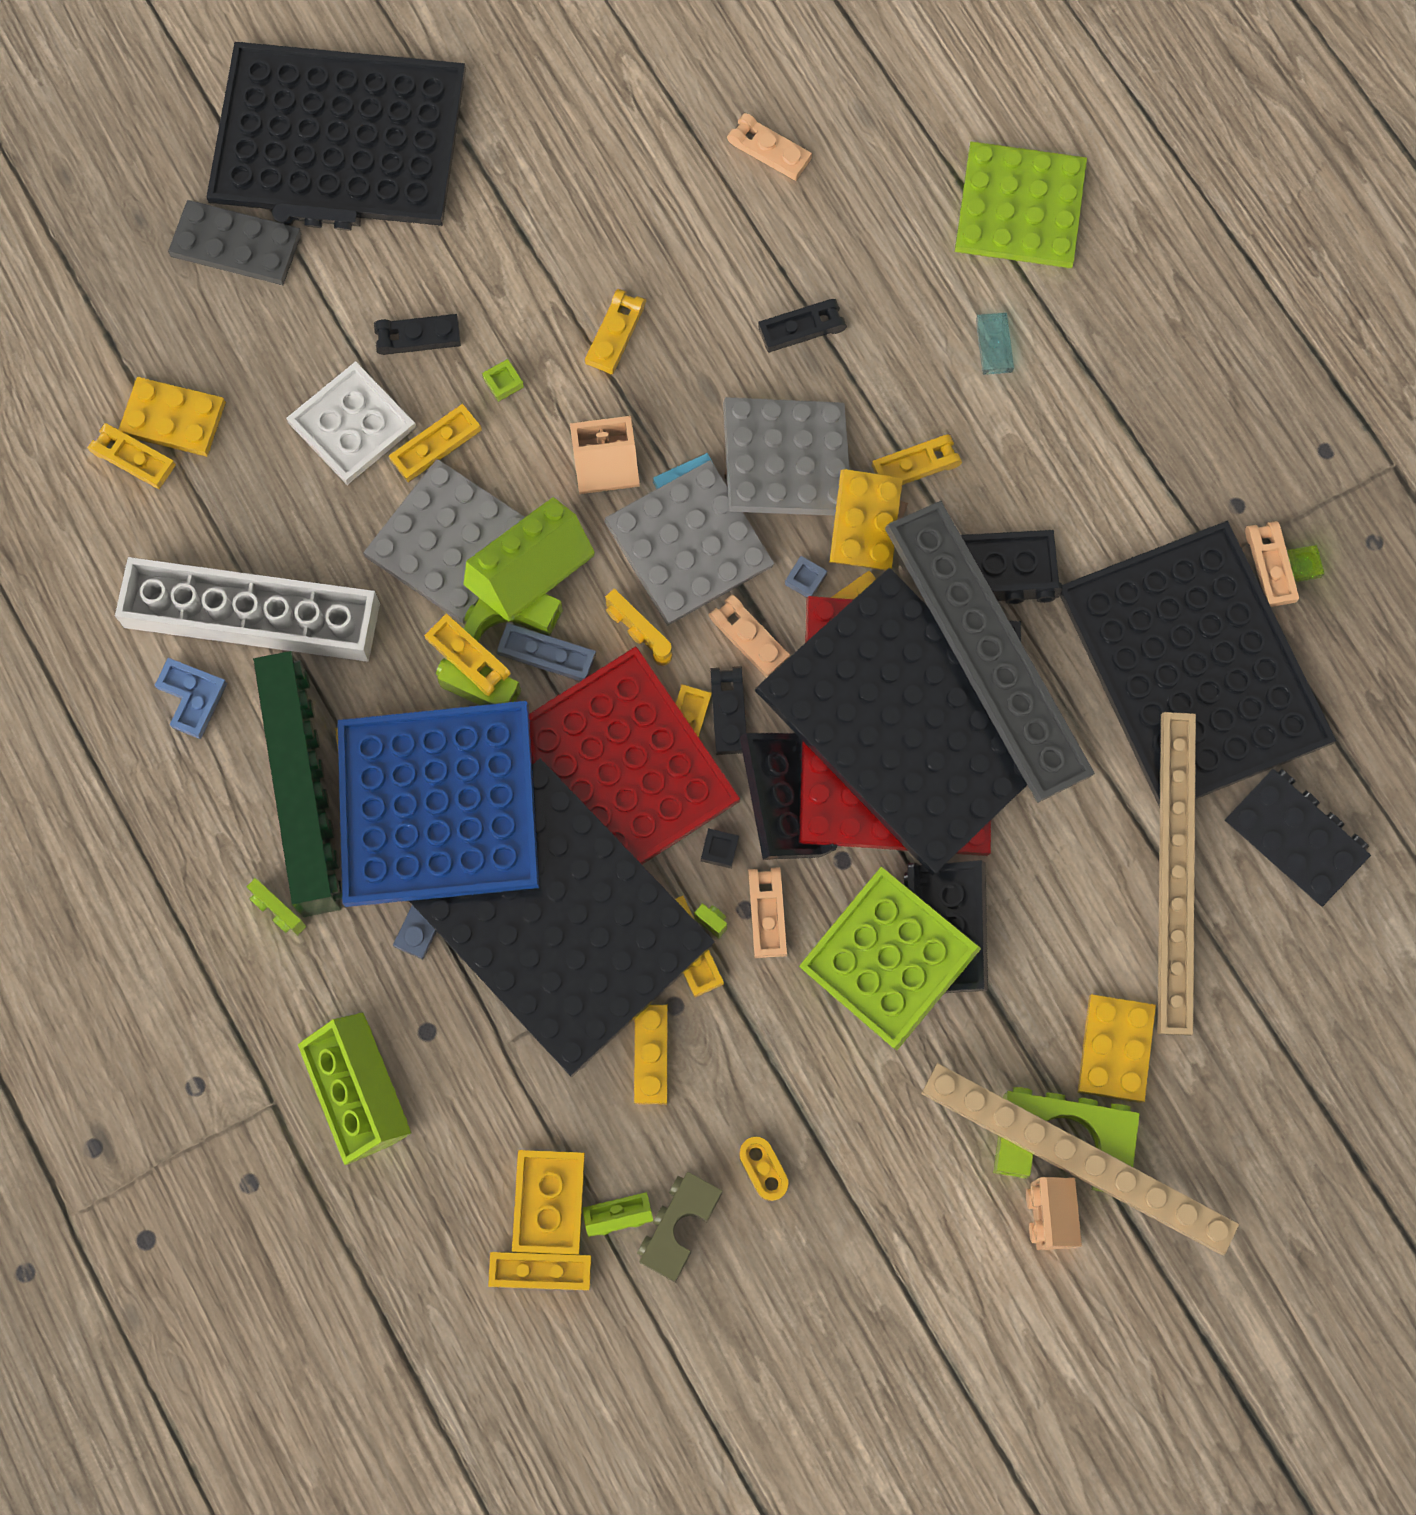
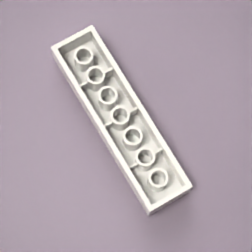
[115,557,380,662]

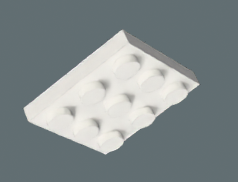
[286,361,416,485]

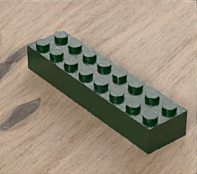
[253,651,342,917]

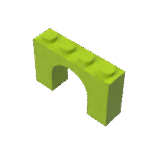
[436,594,563,705]
[993,1087,1140,1192]

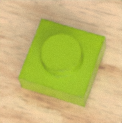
[482,359,524,402]
[694,903,727,939]

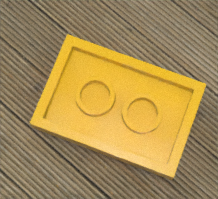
[118,377,226,457]
[829,469,903,571]
[1077,994,1156,1103]
[512,1150,585,1255]

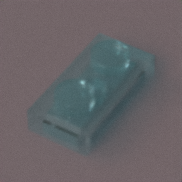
[976,313,1014,375]

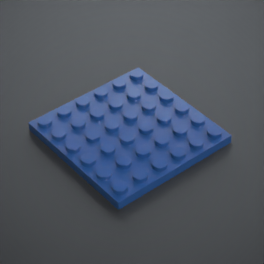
[337,701,539,907]

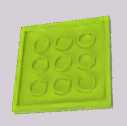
[954,141,1087,268]
[799,867,981,1050]

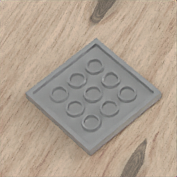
[723,397,850,516]
[363,459,525,624]
[604,460,774,626]

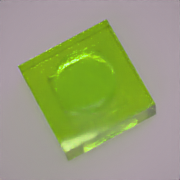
[1287,545,1325,582]

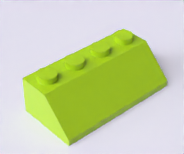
[463,497,595,622]
[297,1012,412,1165]

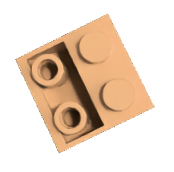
[570,416,640,494]
[1026,1177,1082,1250]

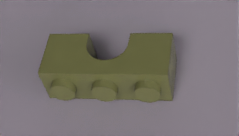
[637,1171,723,1283]

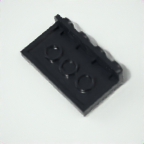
[961,530,1062,604]
[740,733,837,860]
[1224,769,1371,907]
[904,860,988,993]

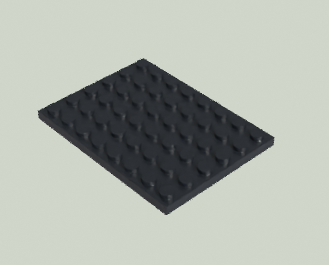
[206,42,466,226]
[1060,520,1337,808]
[755,567,1027,876]
[409,758,715,1077]

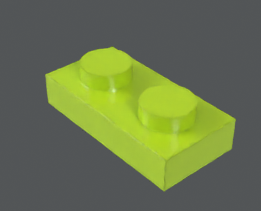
[246,878,307,936]
[582,1192,653,1237]

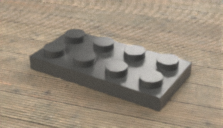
[168,200,302,285]

